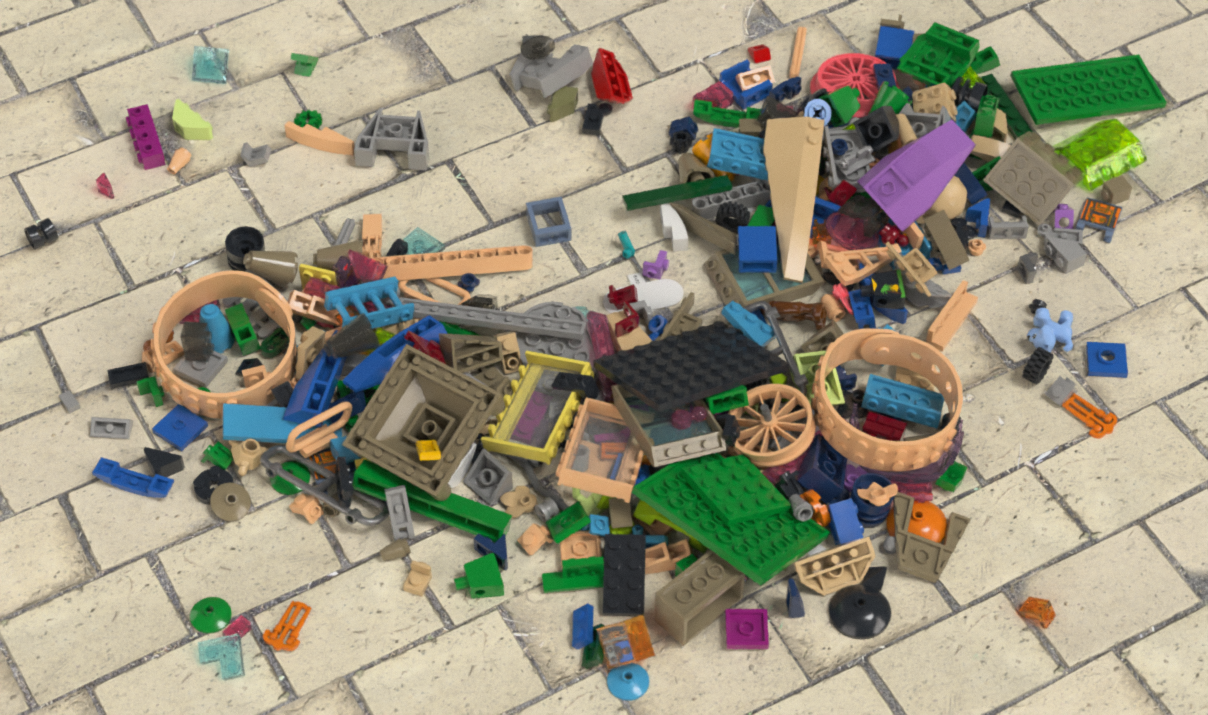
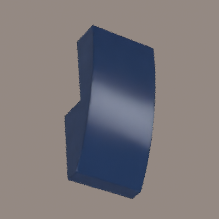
[769,76,802,107]

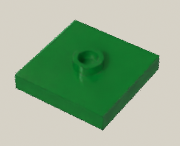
[546,501,591,544]

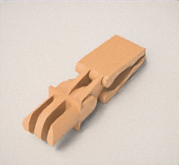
[362,214,382,275]

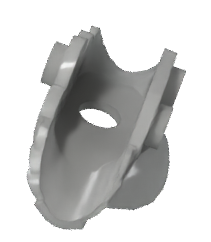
[894,252,952,308]

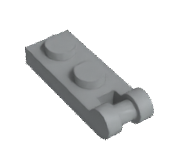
[384,485,415,541]

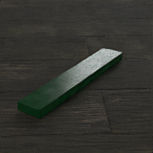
[622,175,732,211]

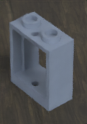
[526,197,572,247]

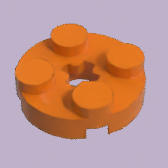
[799,489,831,528]

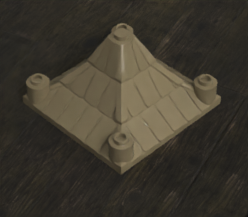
[342,344,505,501]

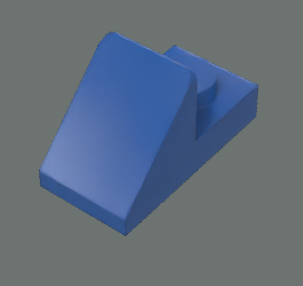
[965,198,990,238]

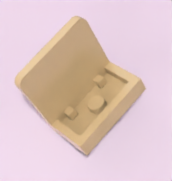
[912,82,958,123]

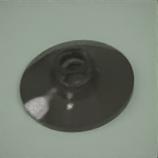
[521,36,555,60]

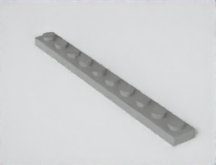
[400,297,587,340]

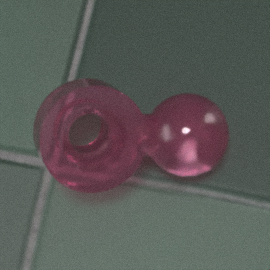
[672,406,707,429]

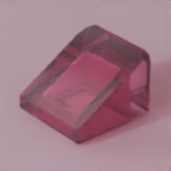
[96,173,114,199]

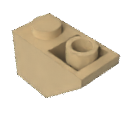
[493,331,522,374]

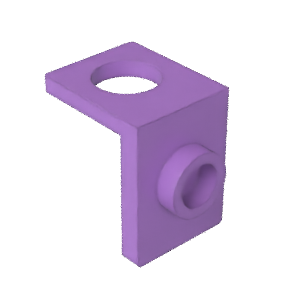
[1053,204,1074,229]

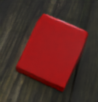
[748,44,771,63]

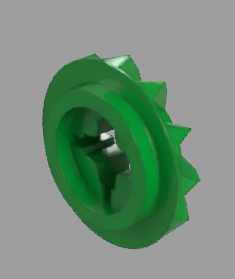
[294,109,322,129]

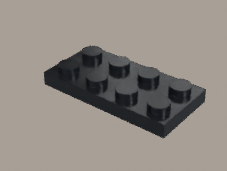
[603,534,646,616]

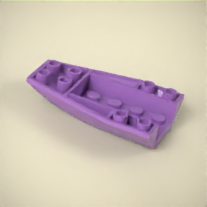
[857,120,976,232]

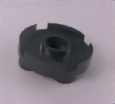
[193,466,234,505]

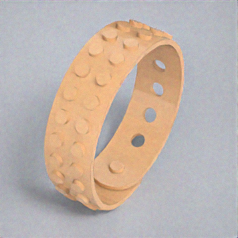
[151,270,297,419]
[811,329,963,472]

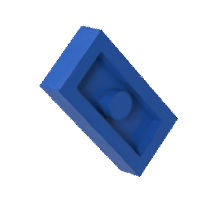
[572,603,594,649]

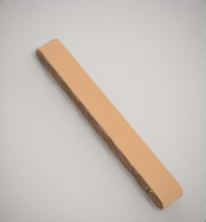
[367,245,533,281]

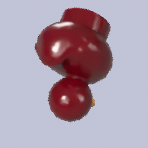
[878,222,909,247]

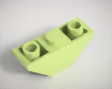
[172,99,213,140]

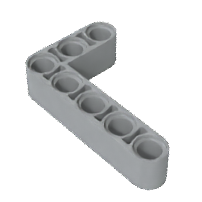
[692,177,771,219]

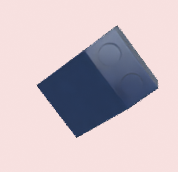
[797,433,847,504]

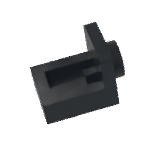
[716,414,740,446]
[775,470,804,502]

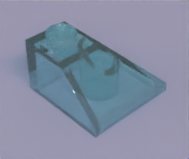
[192,46,229,84]

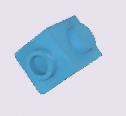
[580,514,610,537]

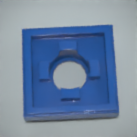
[1086,342,1128,378]

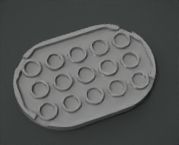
[514,302,602,399]

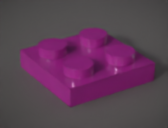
[725,609,769,649]

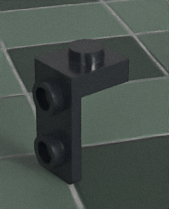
[551,372,600,402]

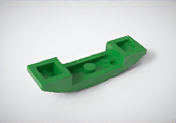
[693,99,764,128]

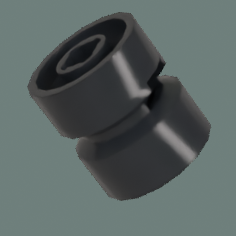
[24,218,59,250]

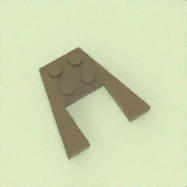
[893,492,971,583]

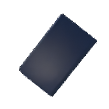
[328,390,366,423]

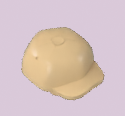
[916,176,967,224]

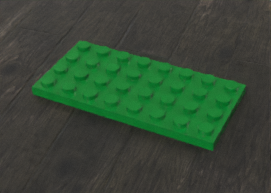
[1010,54,1167,125]

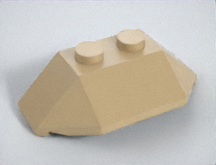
[794,536,876,596]

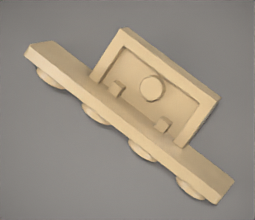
[886,241,938,297]

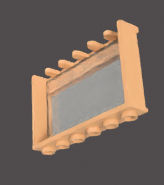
[556,397,655,503]

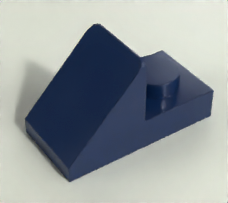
[473,533,508,571]

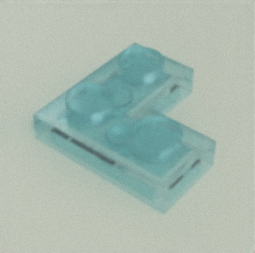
[198,634,245,680]

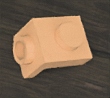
[289,493,324,524]
[517,523,554,556]

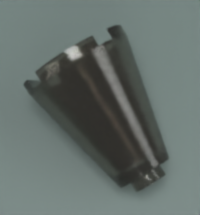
[323,313,380,359]

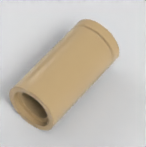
[896,114,917,147]

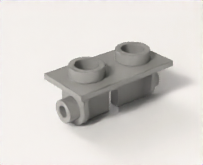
[835,146,875,176]

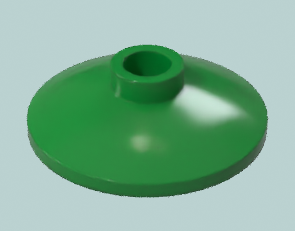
[270,461,310,495]
[190,597,232,634]

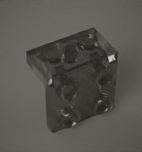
[839,195,889,238]

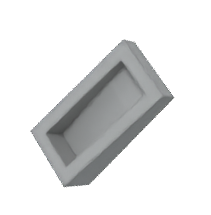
[59,390,80,414]

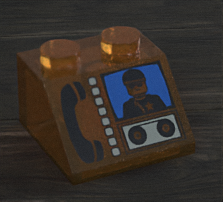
[597,615,655,669]

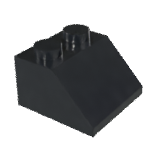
[853,106,899,154]

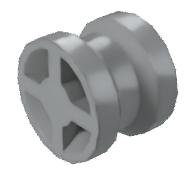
[534,497,559,522]

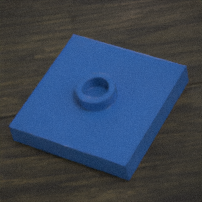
[152,404,208,452]

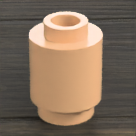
[820,294,846,322]

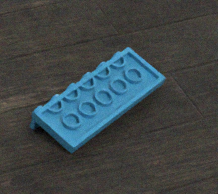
[707,128,768,180]

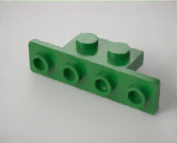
[542,556,604,593]

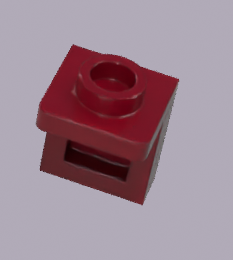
[607,284,638,310]

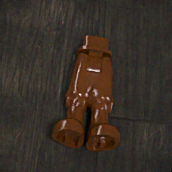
[760,301,827,331]

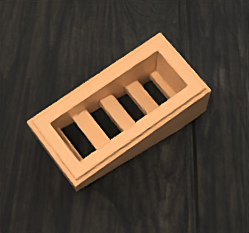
[142,340,185,373]

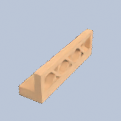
[926,280,978,352]

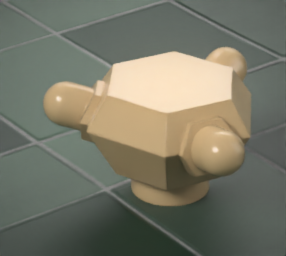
[229,439,269,476]

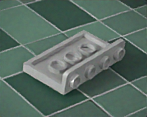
[822,126,870,193]

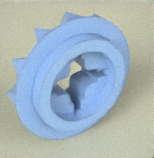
[804,99,831,126]

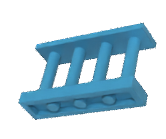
[324,277,414,336]

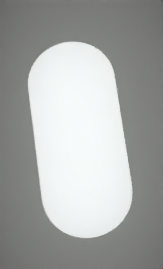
[603,279,684,313]

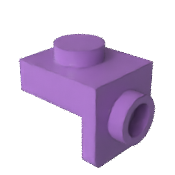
[643,250,669,280]

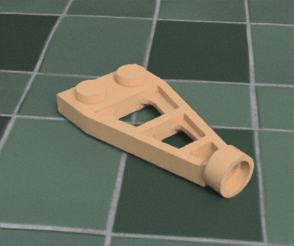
[824,243,901,286]

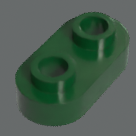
[260,327,290,358]

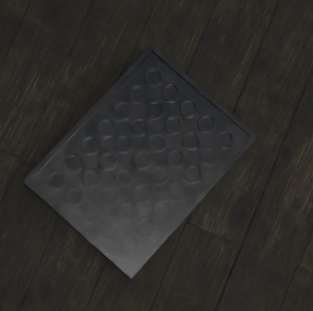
[593,321,789,413]

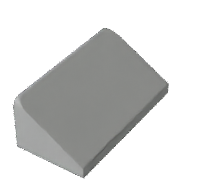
[90,417,133,439]

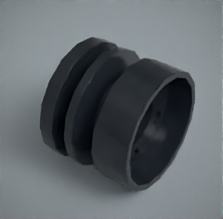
[951,76,988,119]
[225,226,265,272]

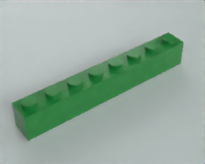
[352,460,513,543]

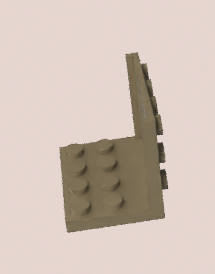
[983,131,1085,226]

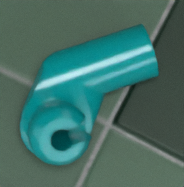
[618,231,635,259]

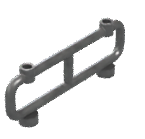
[730,301,809,410]
[260,445,389,526]

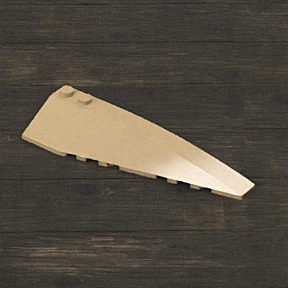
[763,116,824,283]

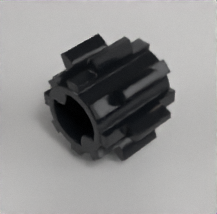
[670,130,692,154]

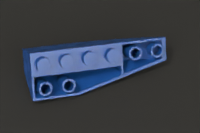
[343,315,448,392]
[283,330,355,428]

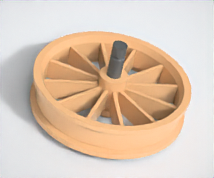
[728,384,816,467]

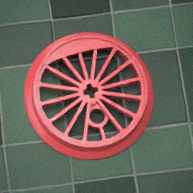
[810,53,900,118]

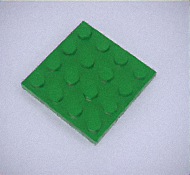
[680,454,791,526]

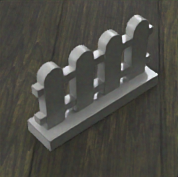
[223,269,302,340]

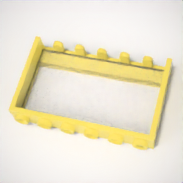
[481,351,594,465]

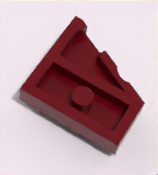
[404,330,446,364]

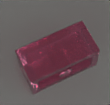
[222,615,252,646]

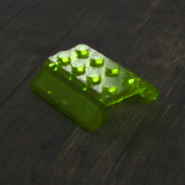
[1053,119,1147,191]

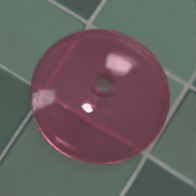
[826,211,879,251]

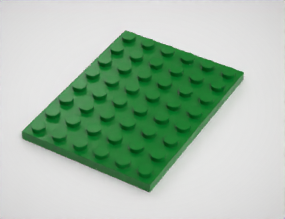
[632,453,830,586]

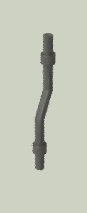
[503,454,569,511]

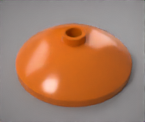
[886,498,947,543]

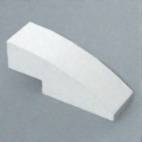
[660,203,688,252]

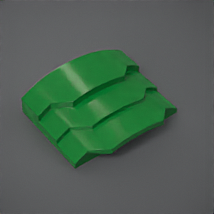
[897,22,980,88]

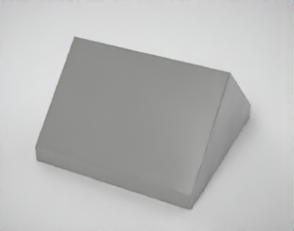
[463,449,513,505]

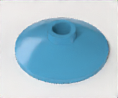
[607,662,649,701]

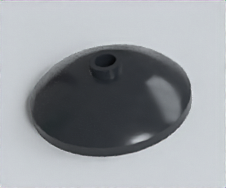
[829,584,891,640]

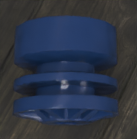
[849,473,894,527]

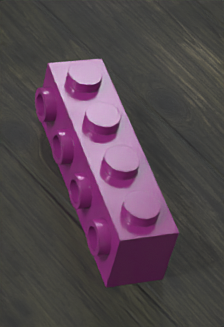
[125,104,166,170]

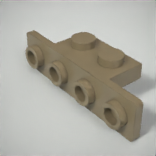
[656,292,702,341]

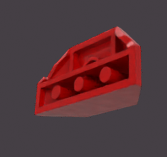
[591,48,633,104]

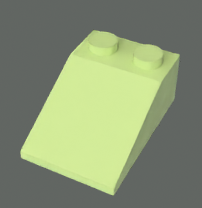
[790,351,845,406]

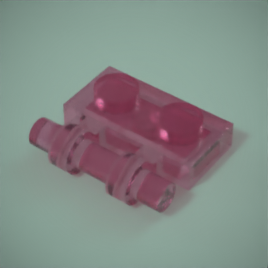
[890,476,933,503]

